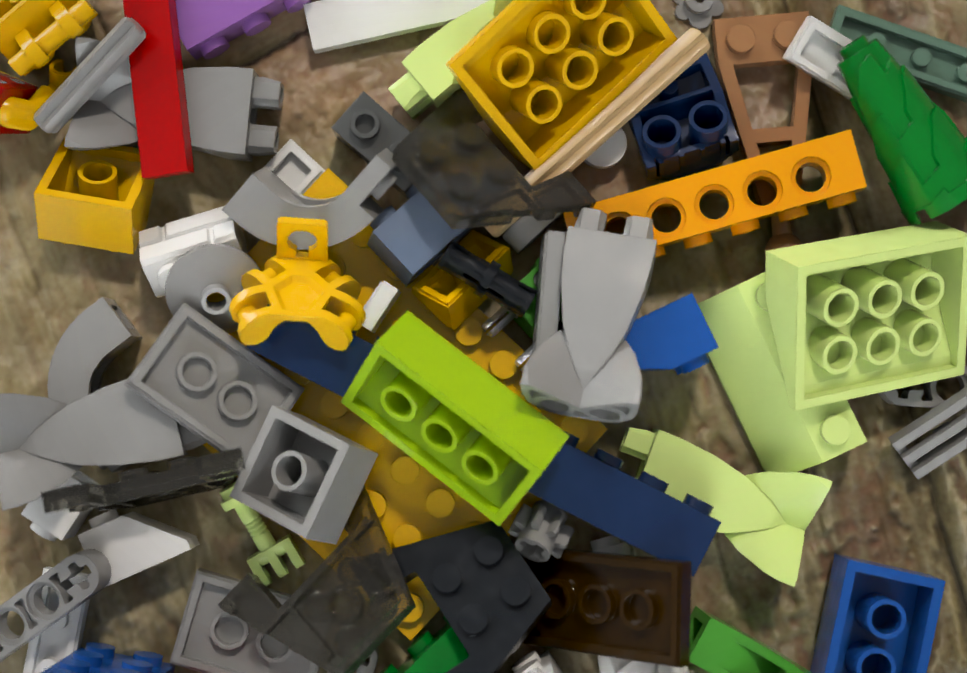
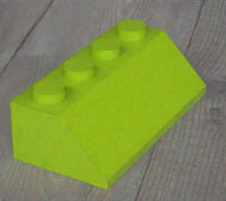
[341,310,570,526]

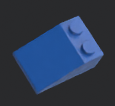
[625,293,718,375]

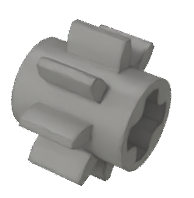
[508,500,574,562]

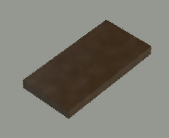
[521,549,692,668]

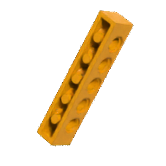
[563,129,867,259]

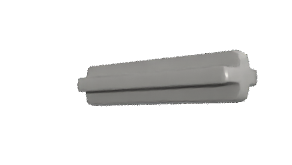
[33,17,146,134]

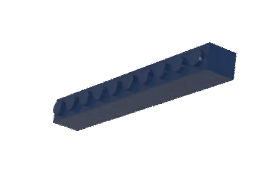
[246,304,721,577]

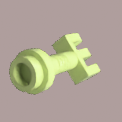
[219,482,306,588]

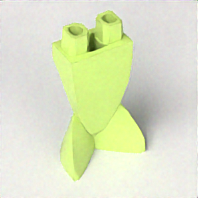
[388,0,513,120]
[619,427,833,587]

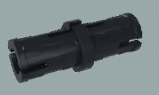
[437,240,538,318]

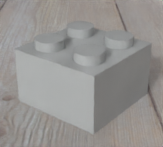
[230,405,378,545]

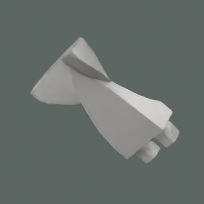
[64,37,284,162]
[520,207,657,423]
[0,379,206,511]

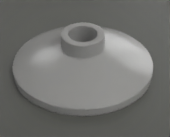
[165,244,260,334]

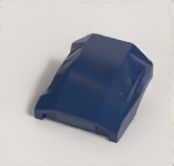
[628,53,739,181]

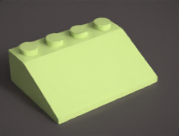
[765,221,967,411]

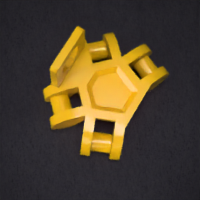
[229,217,366,351]

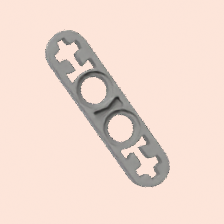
[0,549,111,662]

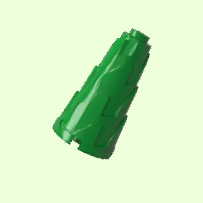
[837,35,967,225]

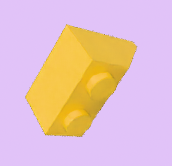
[34,136,155,255]

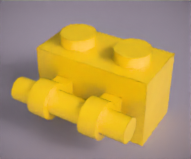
[0,0,99,76]

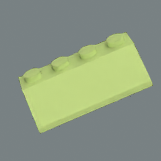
[698,272,867,472]

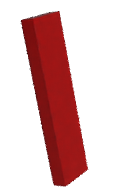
[123,0,194,180]

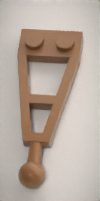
[711,11,812,257]

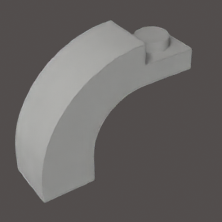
[222,148,401,250]
[47,297,142,473]

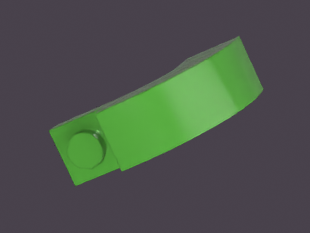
[690,606,812,673]

